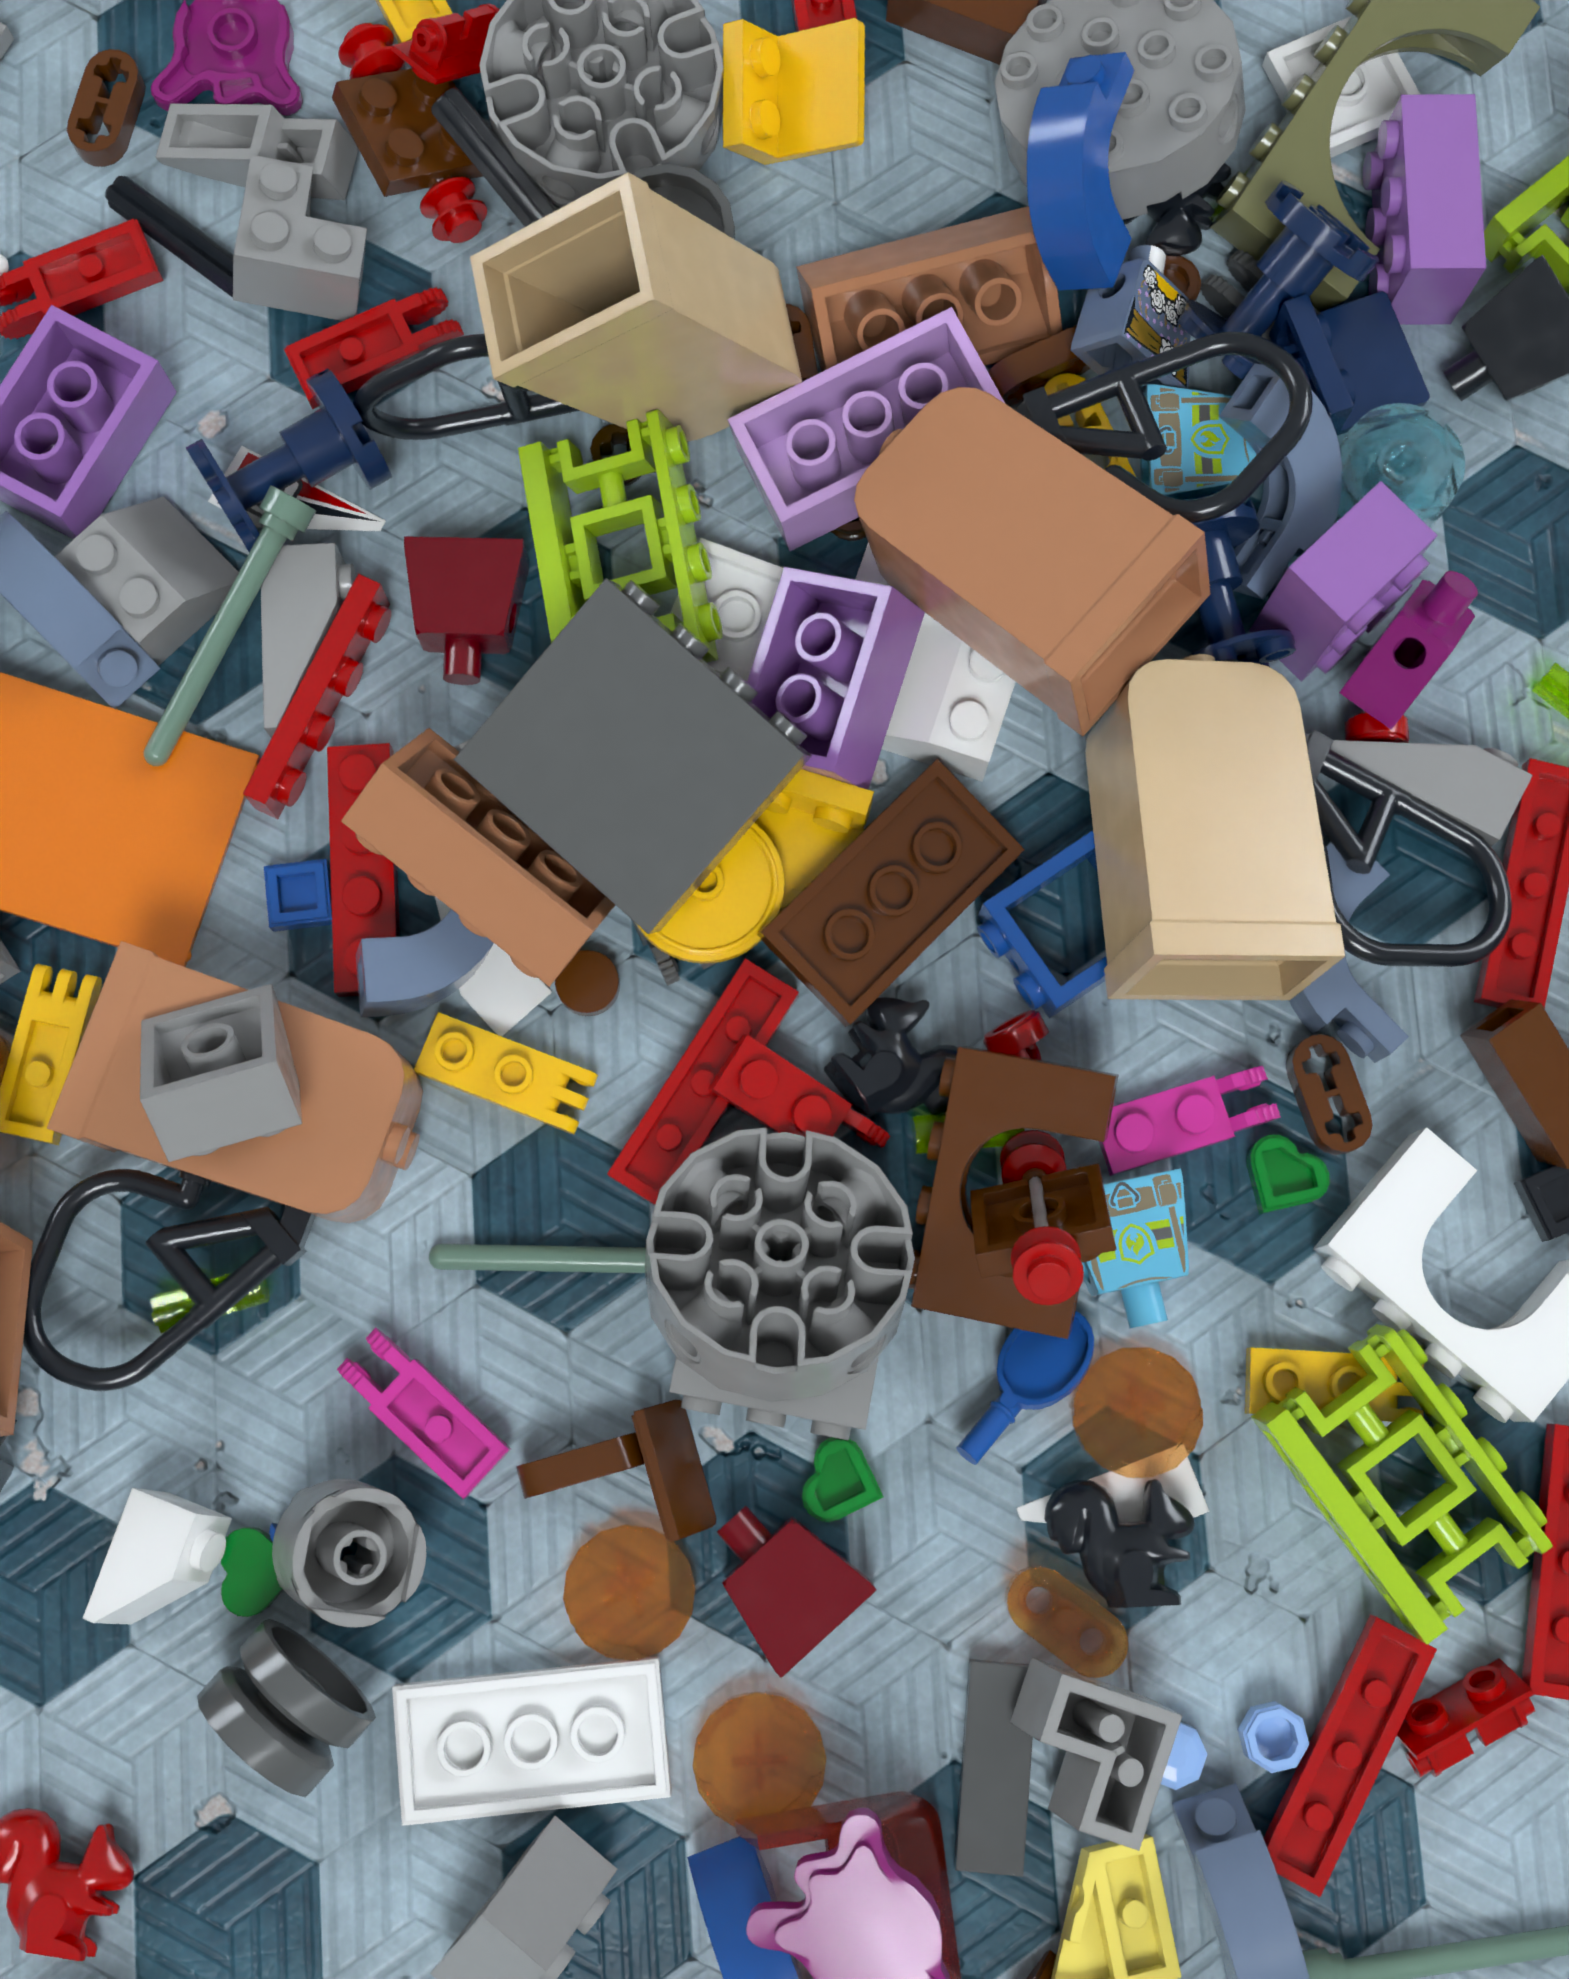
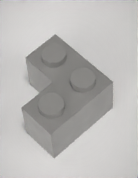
[233,155,367,321]
[1010,1657,1182,1851]
[430,1816,618,1979]

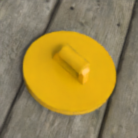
[635,823,784,964]

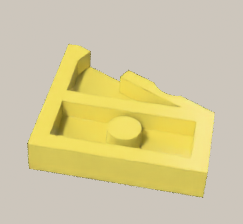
[1051,1834,1182,1979]

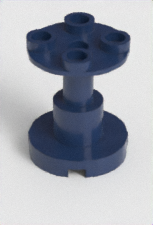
[1177,180,1379,380]
[186,368,392,553]
[1186,496,1296,667]

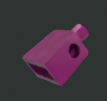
[1339,571,1478,730]

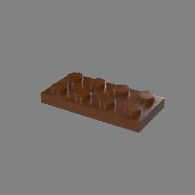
[757,758,1025,1027]

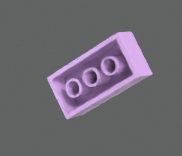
[727,307,1005,551]

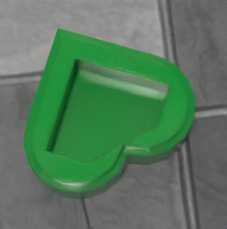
[1246,1135,1330,1214]
[802,1437,884,1522]
[221,1527,283,1617]

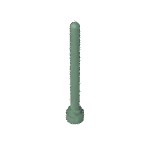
[143,485,316,766]
[429,1244,646,1273]
[1302,1925,1569,1979]

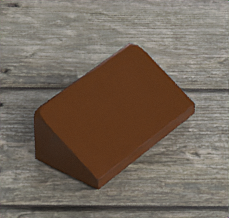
[631,1399,717,1542]

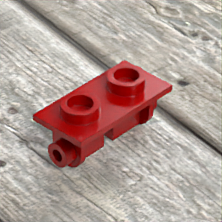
[391,3,500,85]
[1396,1658,1535,1778]

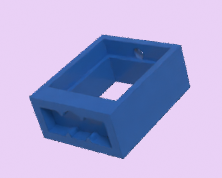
[977,830,1107,1019]

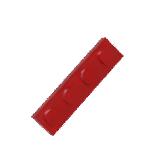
[243,573,392,820]
[327,743,400,997]
[1474,758,1569,1009]
[607,958,799,1206]
[1522,1423,1569,1700]
[1263,1614,1437,1897]

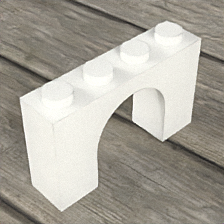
[1313,1127,1569,1423]

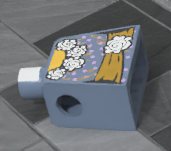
[1070,245,1191,392]

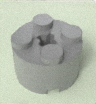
[272,1479,426,1628]

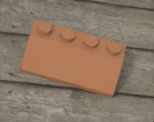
[796,206,1063,372]
[341,728,615,987]

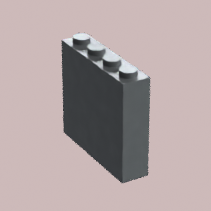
[453,578,812,934]

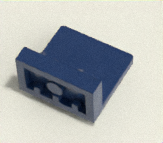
[1269,291,1430,436]

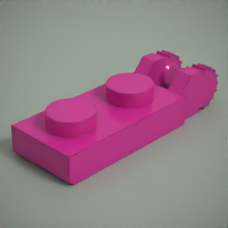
[1099,1066,1281,1176]
[337,1327,511,1499]

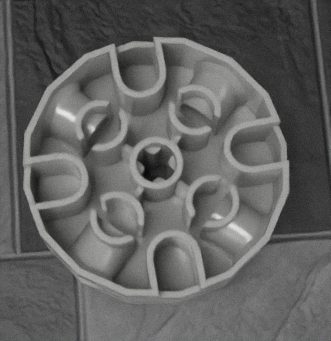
[480,0,724,207]
[994,0,1246,220]
[644,1128,915,1402]

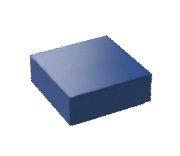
[264,859,332,932]

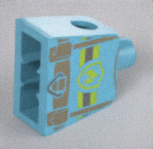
[1140,384,1257,500]
[1082,1168,1189,1329]

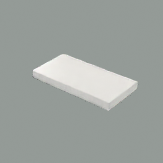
[392,1656,672,1826]

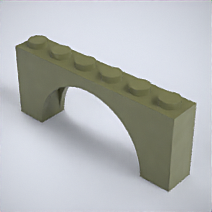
[1210,0,1540,312]

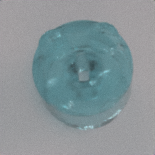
[1335,403,1465,529]

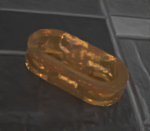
[1005,1566,1128,1678]

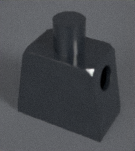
[1443,255,1569,402]

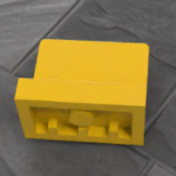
[723,18,865,165]
[755,769,874,911]

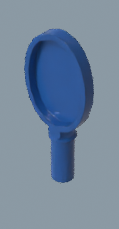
[956,1311,1094,1465]

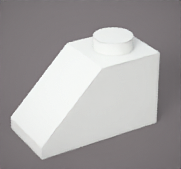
[83,1488,232,1625]

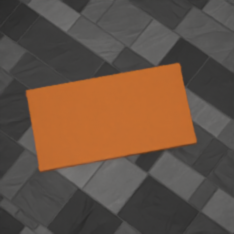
[0,672,260,967]

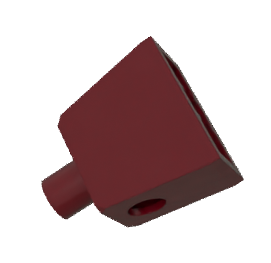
[404,536,529,685]
[717,1505,877,1678]

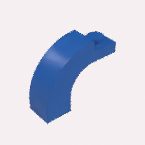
[1027,52,1135,290]
[687,1832,803,1979]

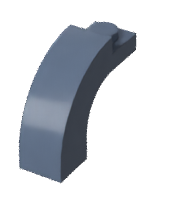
[1219,363,1342,600]
[0,511,160,709]
[1289,842,1409,1063]
[356,909,494,1017]
[1172,1783,1310,1979]

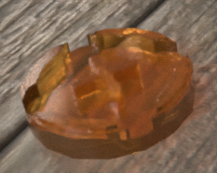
[1071,1347,1203,1478]
[563,1524,696,1661]
[692,1691,827,1832]

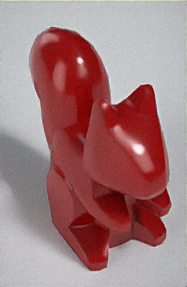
[0,1808,134,1961]

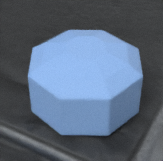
[1238,1701,1309,1773]
[1161,1722,1208,1790]

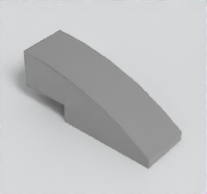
[155,104,358,200]

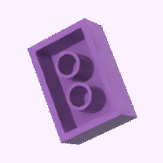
[1363,94,1486,325]
[0,305,177,539]
[1249,481,1438,682]
[747,567,925,790]

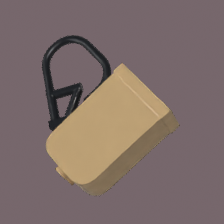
[353,172,802,442]
[1085,654,1512,1000]

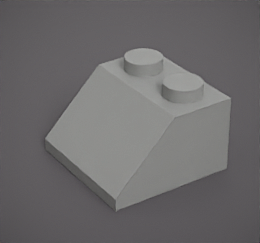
[54,497,239,666]
[140,984,302,1162]

